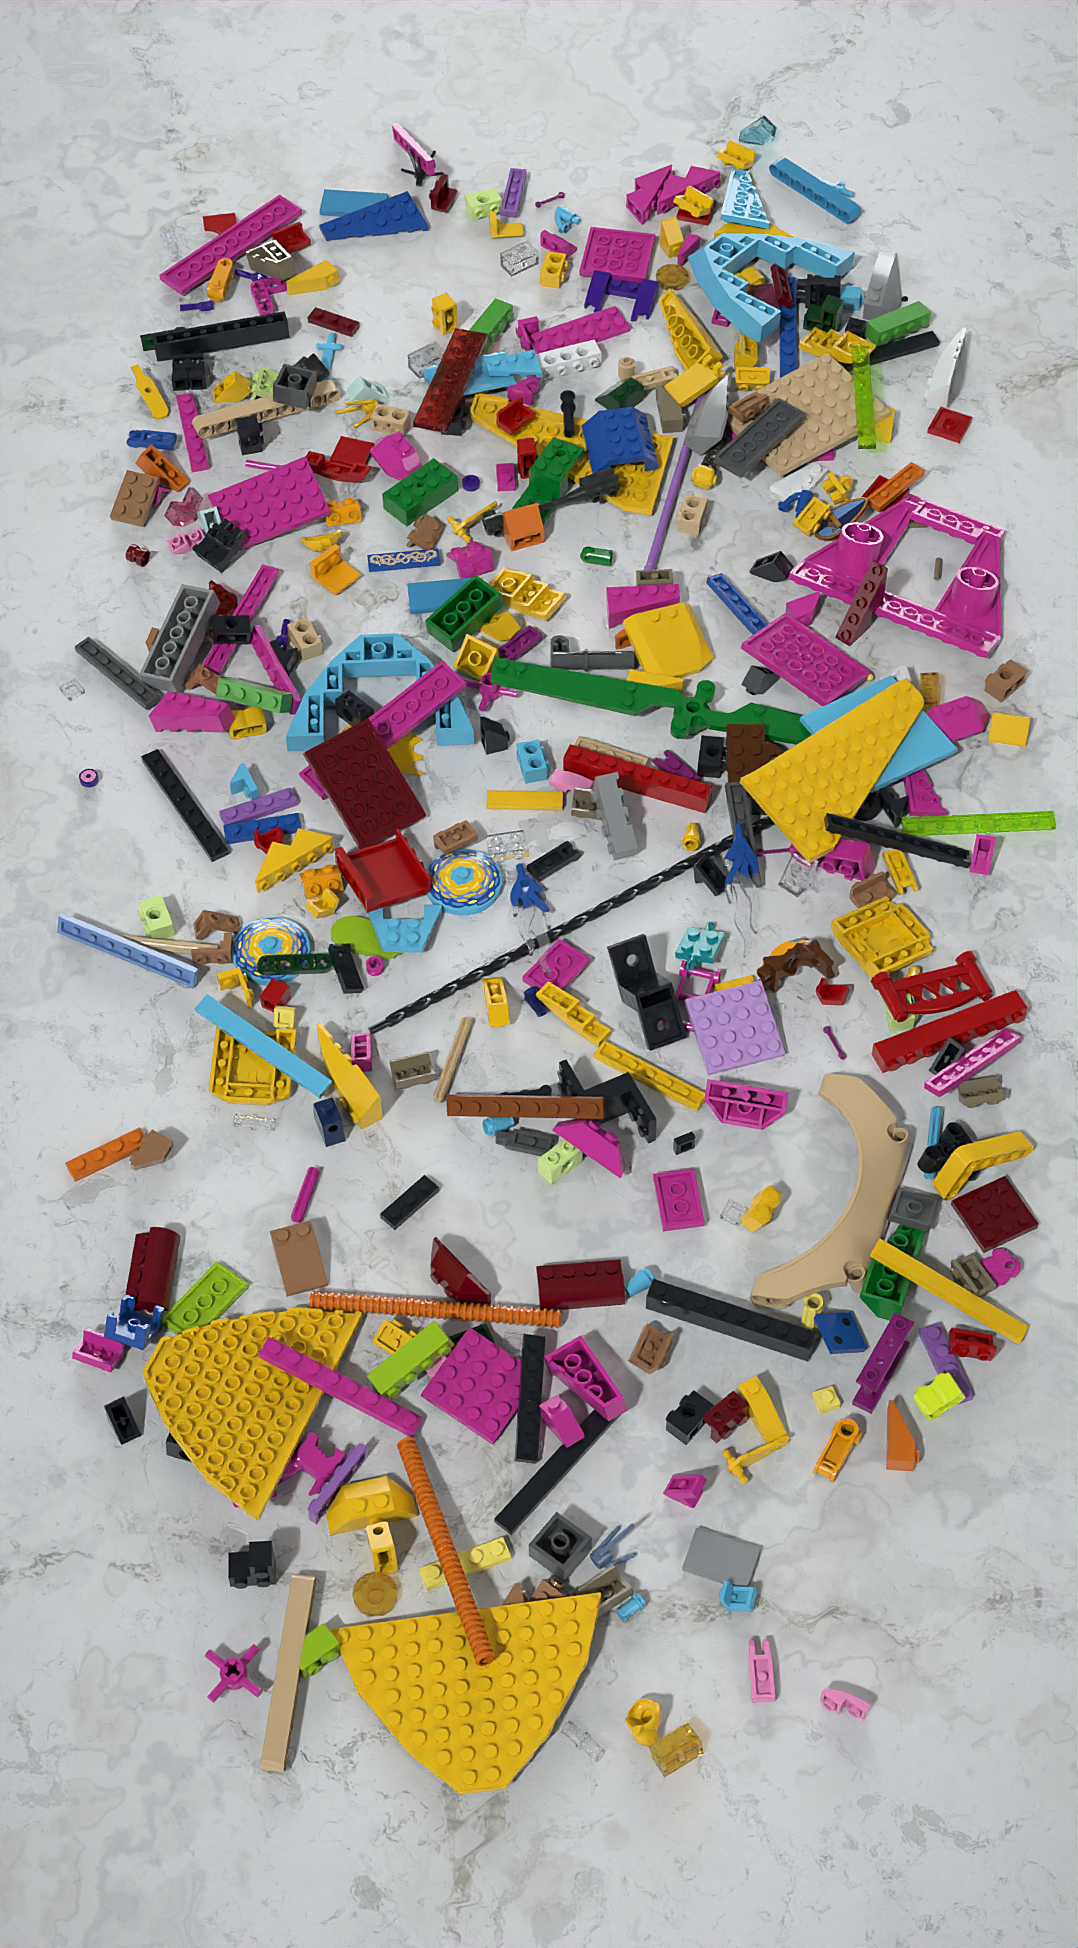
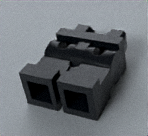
[796,274,841,308]
[171,349,206,391]
[192,518,246,573]

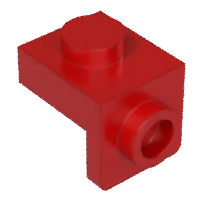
[253,826,286,854]
[816,978,850,1006]

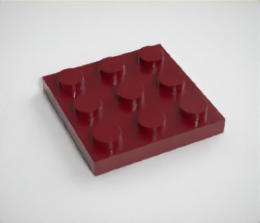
[951,1176,1038,1253]

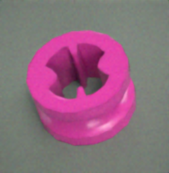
[366,956,384,976]

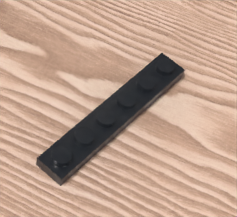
[514,1334,546,1464]

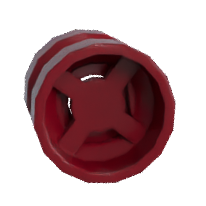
[125,544,151,567]

